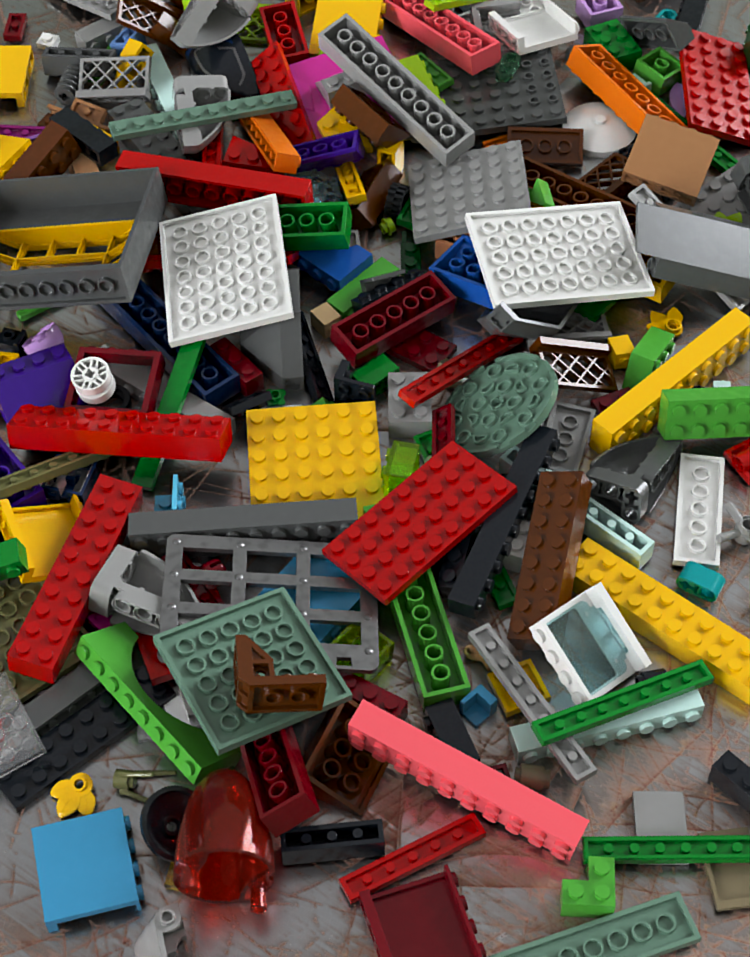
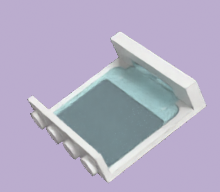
[529,582,652,705]

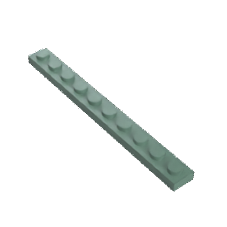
[108,90,297,141]

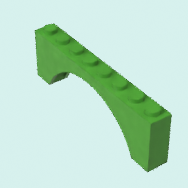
[75,622,242,785]

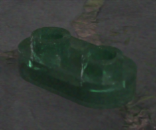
[495,52,521,82]

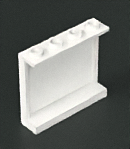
[488,0,579,56]

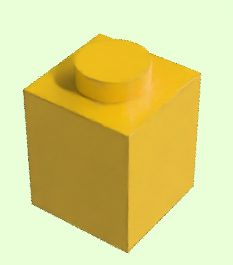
[607,334,634,370]

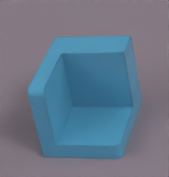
[459,684,498,728]

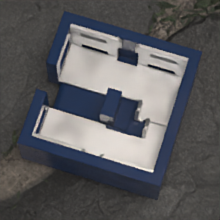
[41,453,100,506]

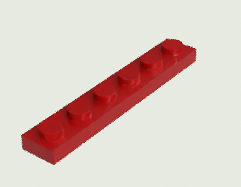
[339,812,486,904]

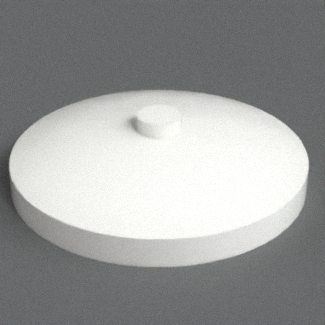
[562,102,637,158]

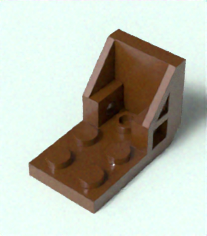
[233,634,327,714]

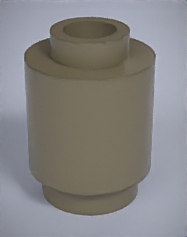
[514,763,551,791]

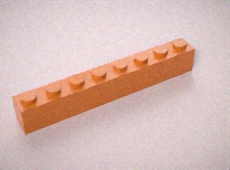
[238,114,301,174]

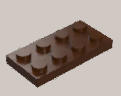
[507,126,584,167]

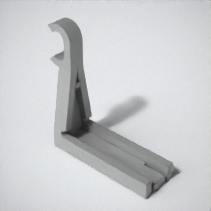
[469,0,522,31]

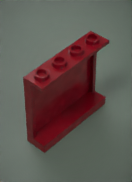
[359,864,487,957]

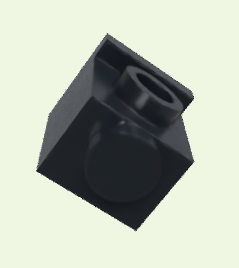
[0,327,28,357]

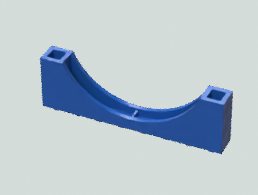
[293,245,373,292]

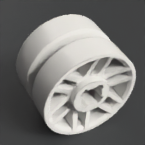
[70,357,116,404]

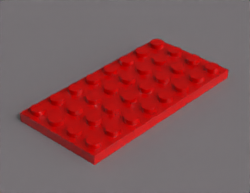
[679,29,750,147]
[322,440,518,606]

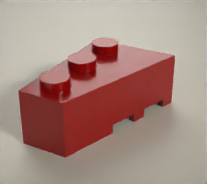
[223,135,285,175]

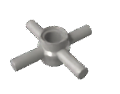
[716,502,750,545]

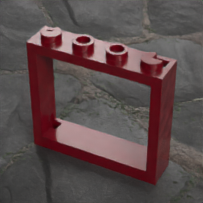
[63,346,166,413]

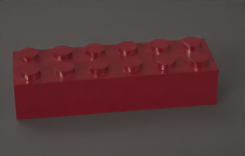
[330,270,456,369]
[240,725,320,838]

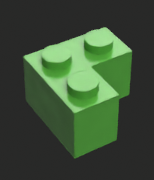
[560,856,616,918]

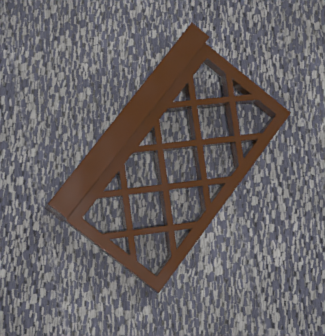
[116,0,184,46]
[579,152,638,199]
[529,336,618,393]

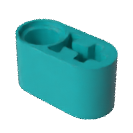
[676,561,726,602]

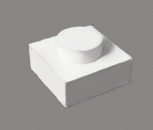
[36,32,60,50]

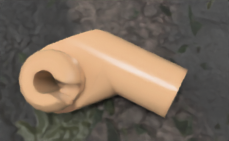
[464,644,491,671]

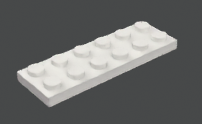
[672,453,725,571]

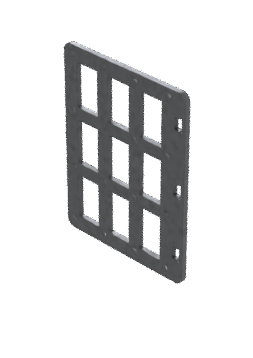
[157,534,379,674]

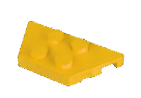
[316,106,373,153]

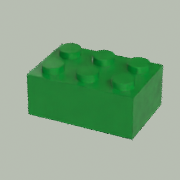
[583,19,642,71]

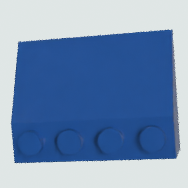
[429,234,493,309]

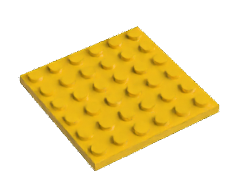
[246,401,384,519]

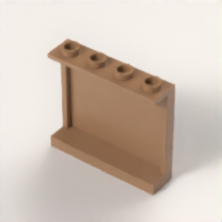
[620,114,720,207]

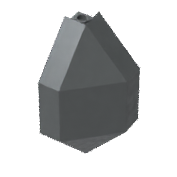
[240,267,305,392]
[477,301,579,340]

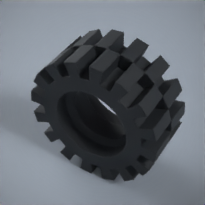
[384,182,410,219]

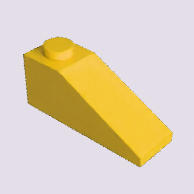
[114,38,154,88]

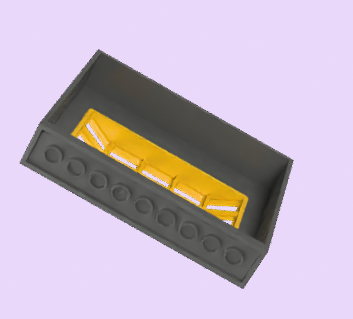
[0,167,168,311]

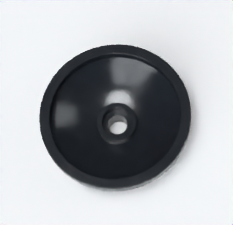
[140,786,213,863]

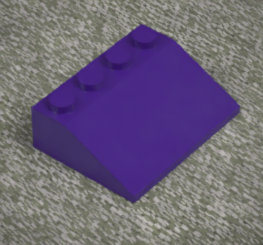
[0,343,88,424]

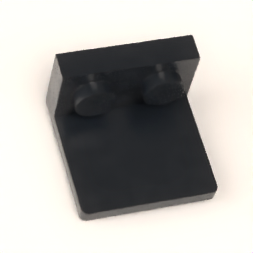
[334,359,376,404]

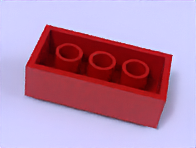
[259,0,310,65]

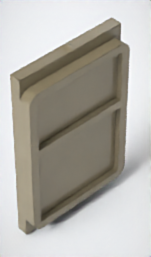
[697,827,750,912]

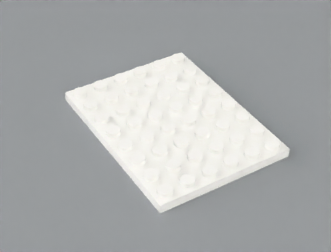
[159,193,294,348]
[464,201,655,309]

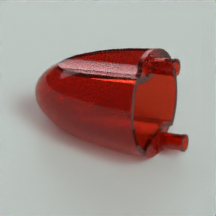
[173,768,275,914]

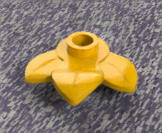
[646,307,683,337]
[50,773,96,819]

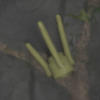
[113,769,177,803]

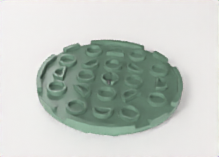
[444,353,559,458]

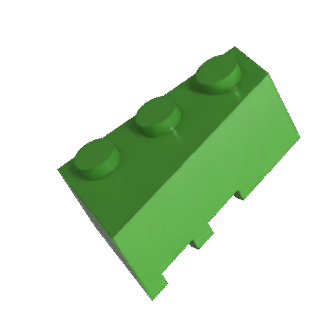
[622,326,676,389]

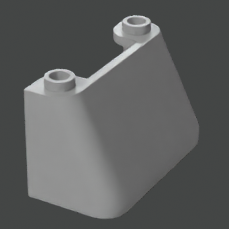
[134,903,187,957]

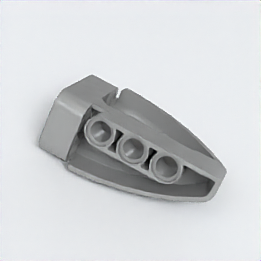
[170,0,258,48]
[172,75,231,154]
[88,544,199,636]

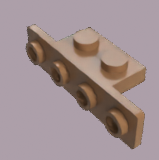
[47,98,111,134]

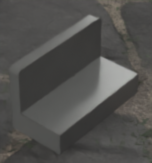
[359,269,406,292]

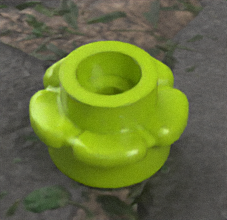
[379,217,396,236]

